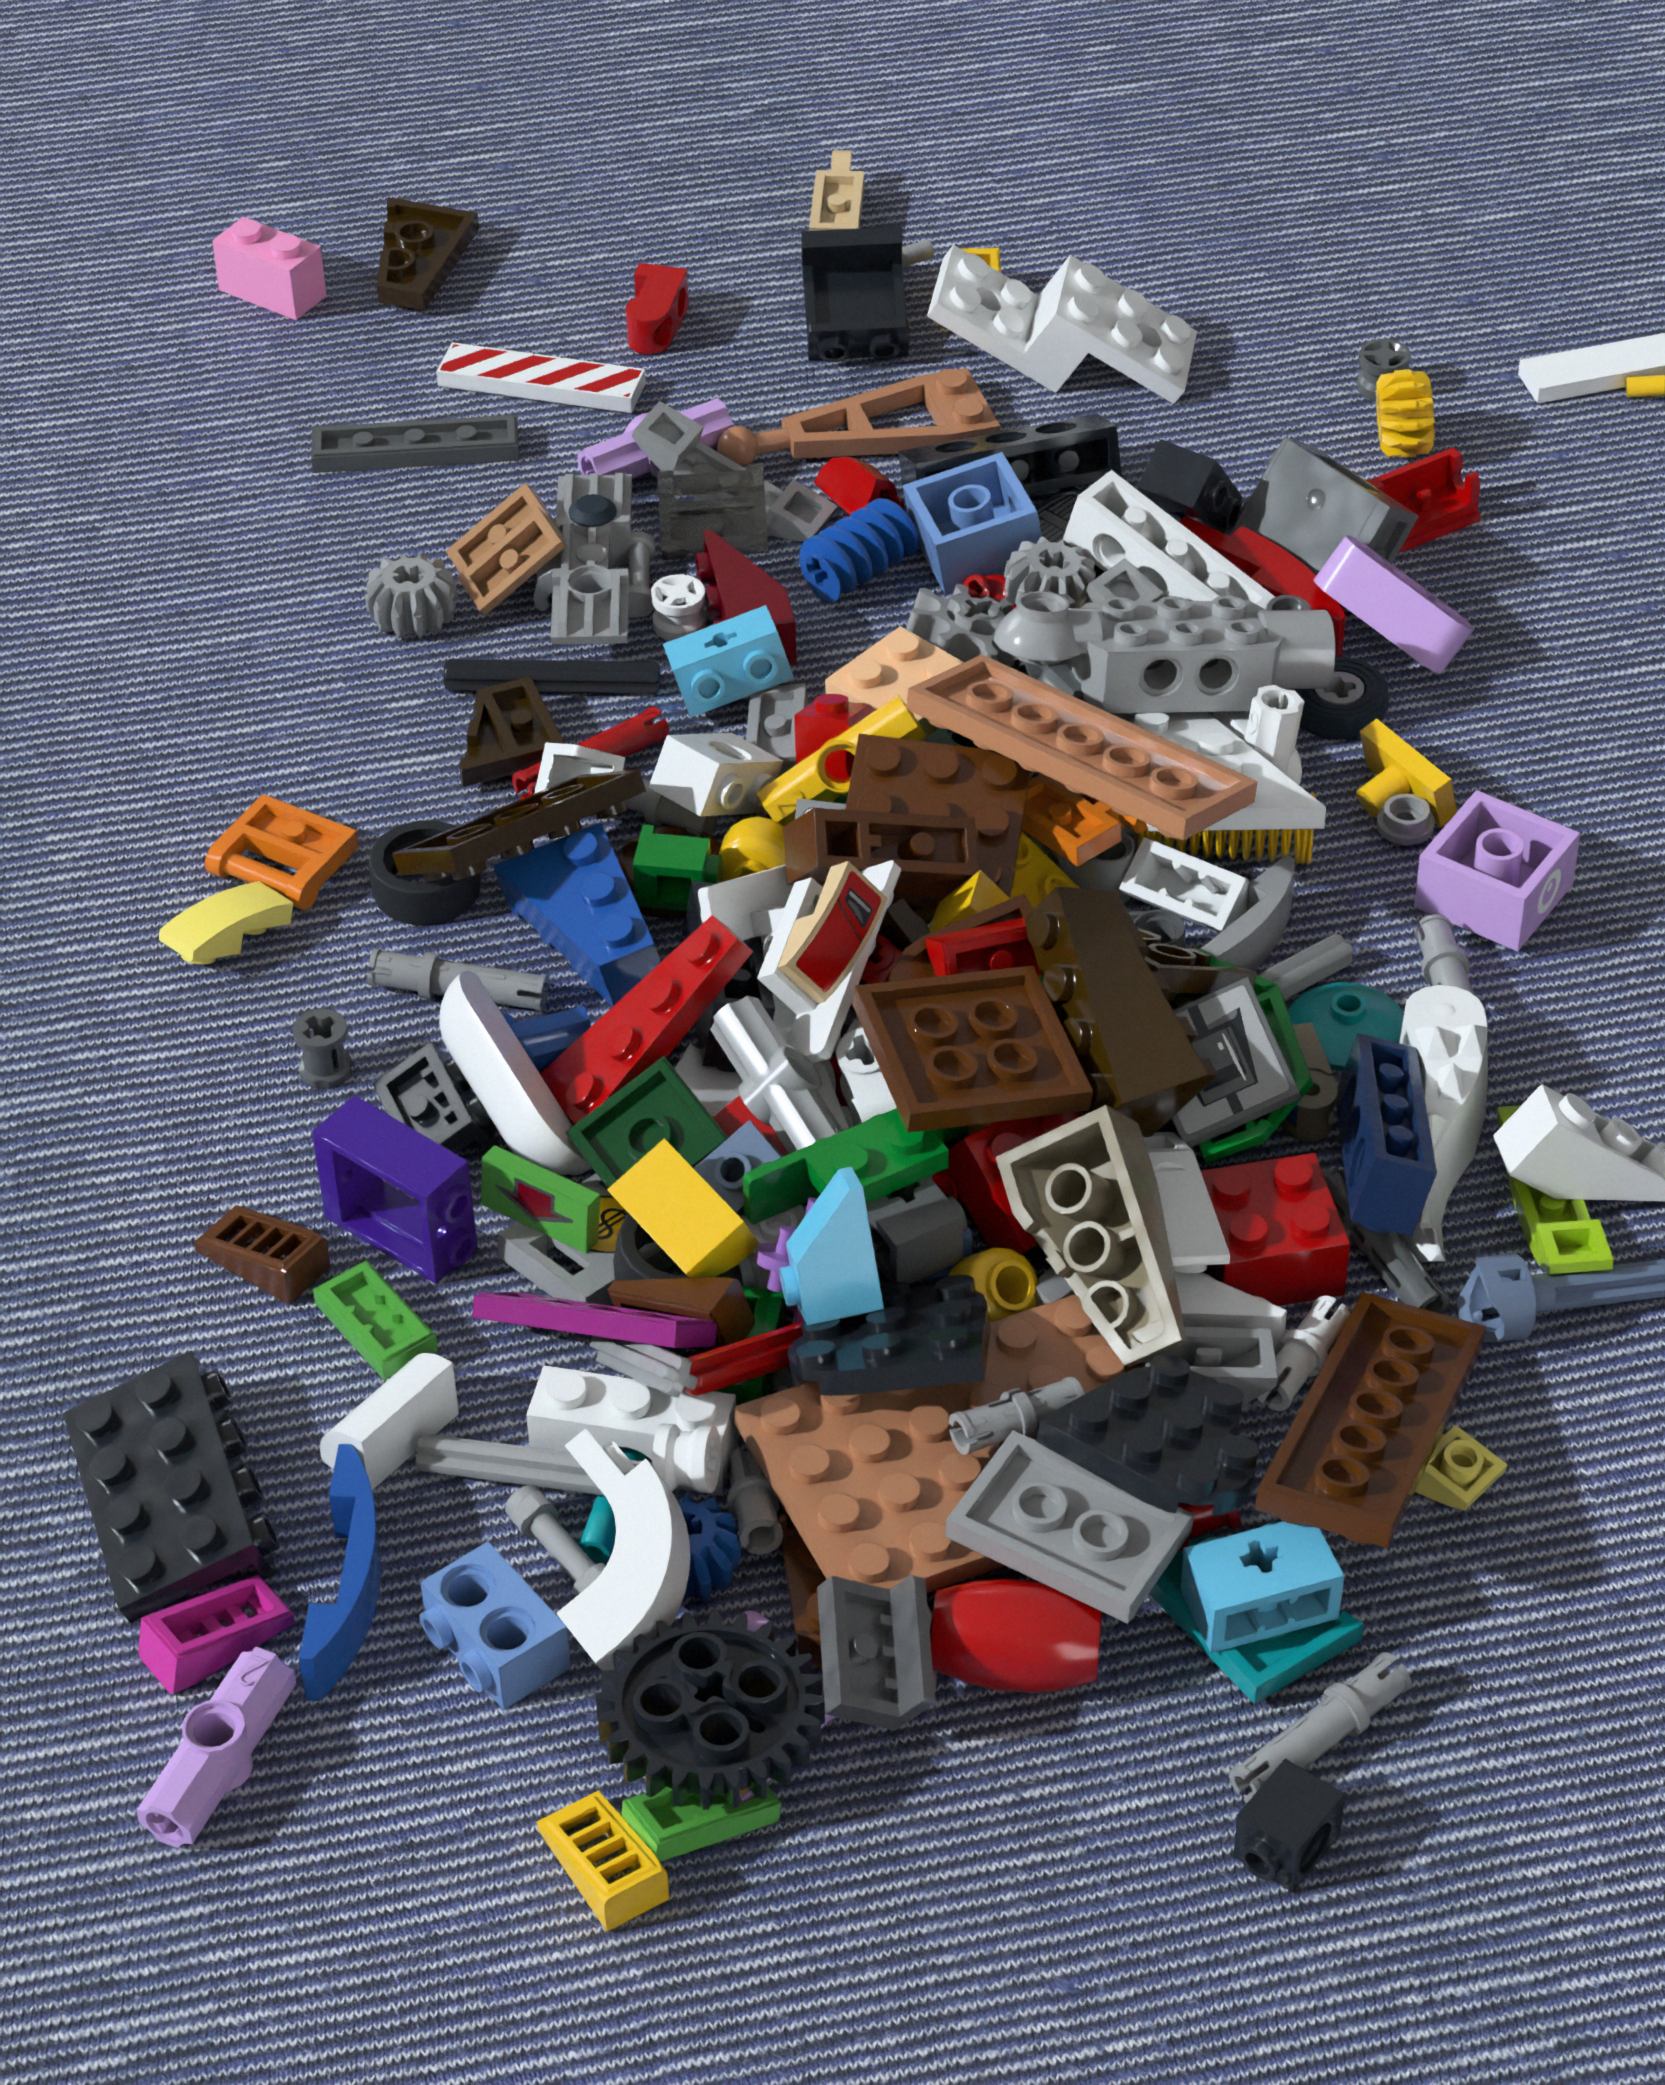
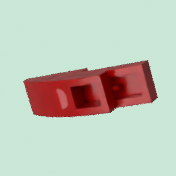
[1179,516,1346,657]

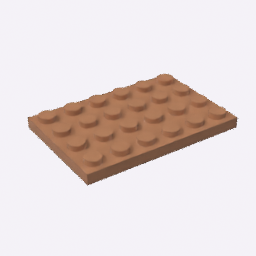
[734,1294,1139,1593]

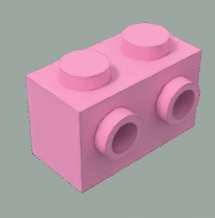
[212,217,327,320]

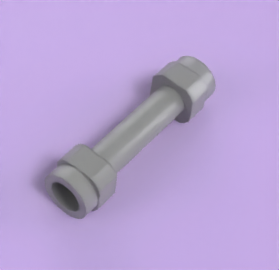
[505,1485,606,1596]

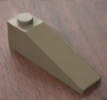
[995,1105,1187,1368]

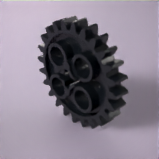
[596,1610,825,1810]

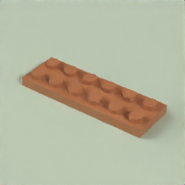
[906,654,1258,840]

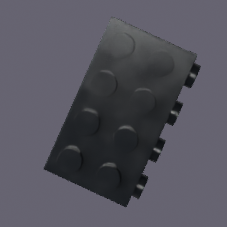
[63,1351,280,1623]

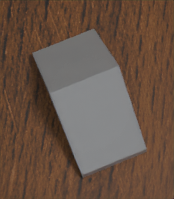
[1143,1327,1278,1406]

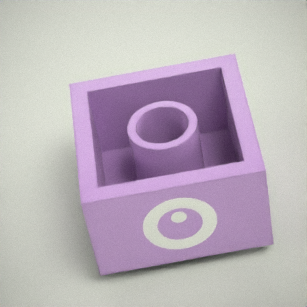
[1414,790,1580,951]

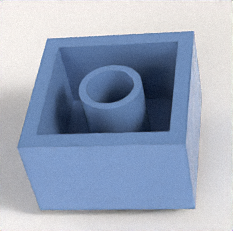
[902,452,1042,595]

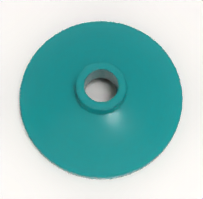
[1289,982,1404,1071]

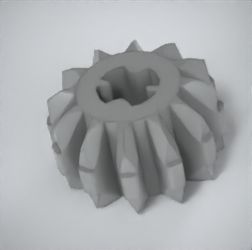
[1004,536,1096,608]
[365,553,457,639]

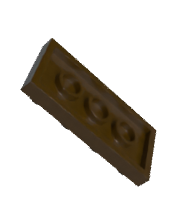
[392,770,646,881]

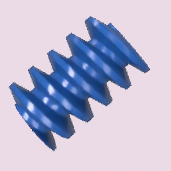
[799,498,919,603]

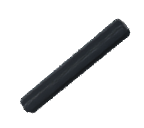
[443,659,661,695]

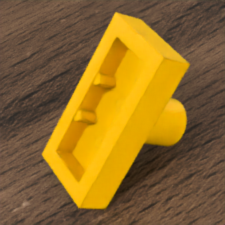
[1356,719,1457,828]

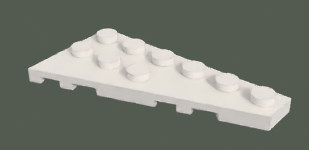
[1113,712,1326,831]

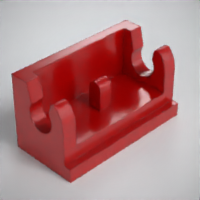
[1367,447,1481,553]

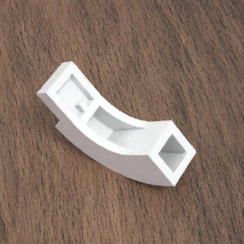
[556,1428,690,1671]

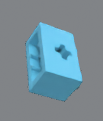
[663,605,794,718]
[1180,1520,1344,1653]

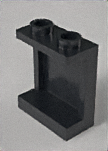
[801,226,909,362]

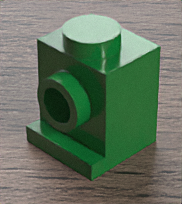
[633,824,723,911]

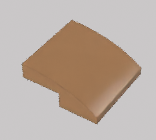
[446,482,566,615]

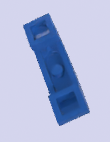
[299,1444,382,1701]

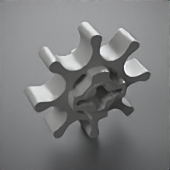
[906,584,1015,667]

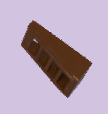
[194,1205,331,1305]
[607,1277,755,1352]

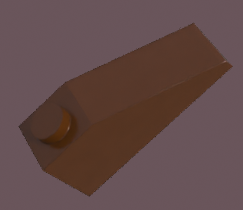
[783,808,979,887]

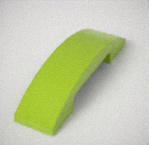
[1497,1105,1614,1274]

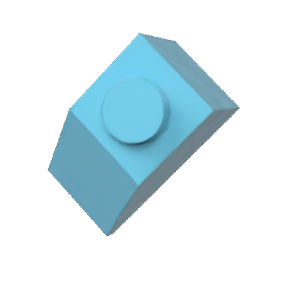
[779,1167,884,1326]

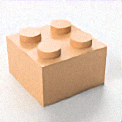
[825,626,964,738]

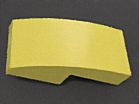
[159,881,293,965]
[1415,1425,1508,1511]

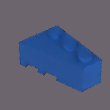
[493,822,661,1007]

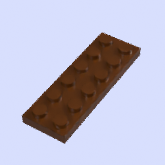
[1255,1292,1487,1548]

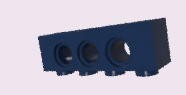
[1336,1033,1437,1236]

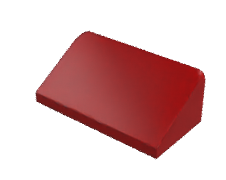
[925,917,1041,976]

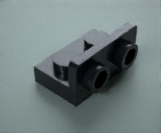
[373,1042,501,1154]

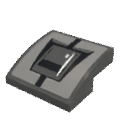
[1172,977,1302,1148]

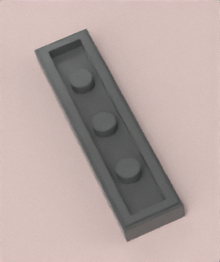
[311,415,520,473]

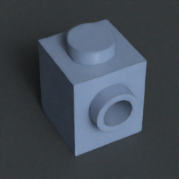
[694,1120,783,1216]

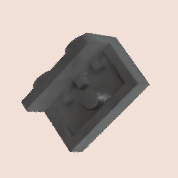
[817,1575,937,1730]

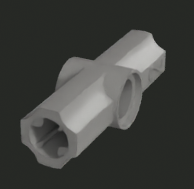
[710,996,843,1154]

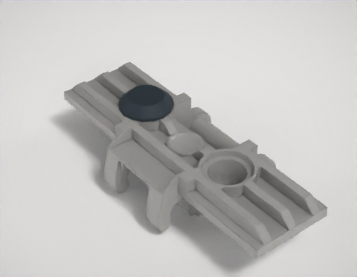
[534,473,656,645]

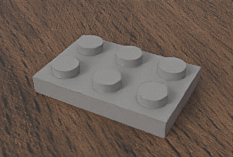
[945,1430,1194,1624]

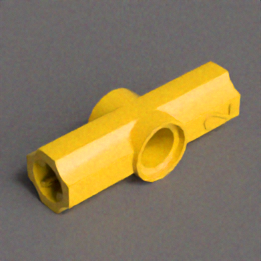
[756,695,927,826]

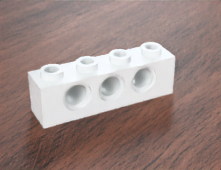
[1063,470,1275,610]

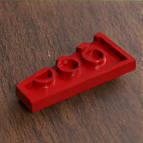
[540,915,753,1124]

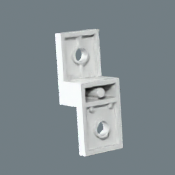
[927,244,1197,404]

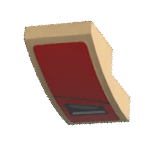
[777,861,887,1004]

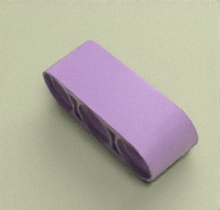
[1314,535,1474,674]

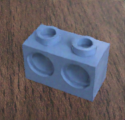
[419,1541,571,1710]

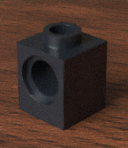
[1233,1758,1345,1893]

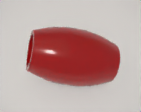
[931,1579,1102,1693]

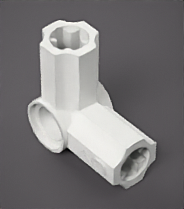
[1212,685,1304,785]

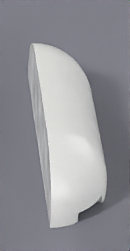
[439,971,592,1176]

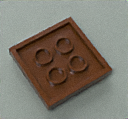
[845,733,1031,909]
[852,966,1093,1133]

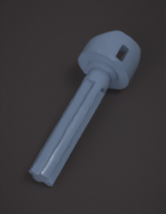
[1456,1253,1665,1343]

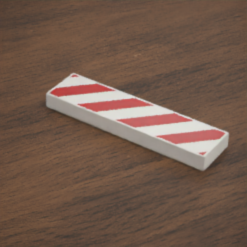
[436,342,646,413]

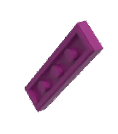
[472,1292,717,1348]

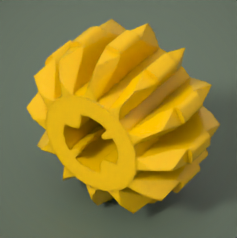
[1376,369,1435,459]

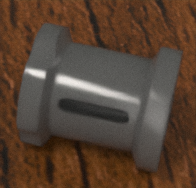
[293,1008,352,1088]

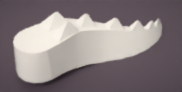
[1398,985,1488,1262]

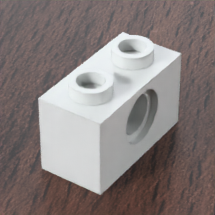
[648,733,783,817]

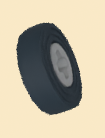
[1289,657,1389,740]

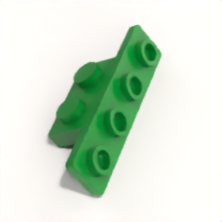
[743,1108,970,1225]

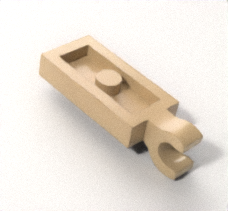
[809,150,865,231]

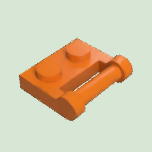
[205,794,359,911]

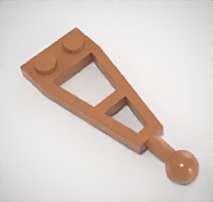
[717,368,1000,467]

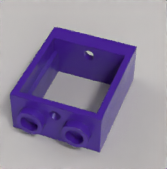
[312,1095,478,1284]

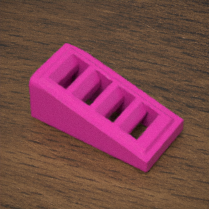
[138,1574,295,1694]

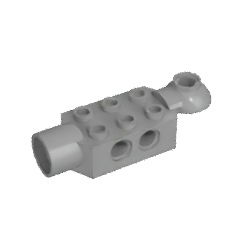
[994,591,1335,714]

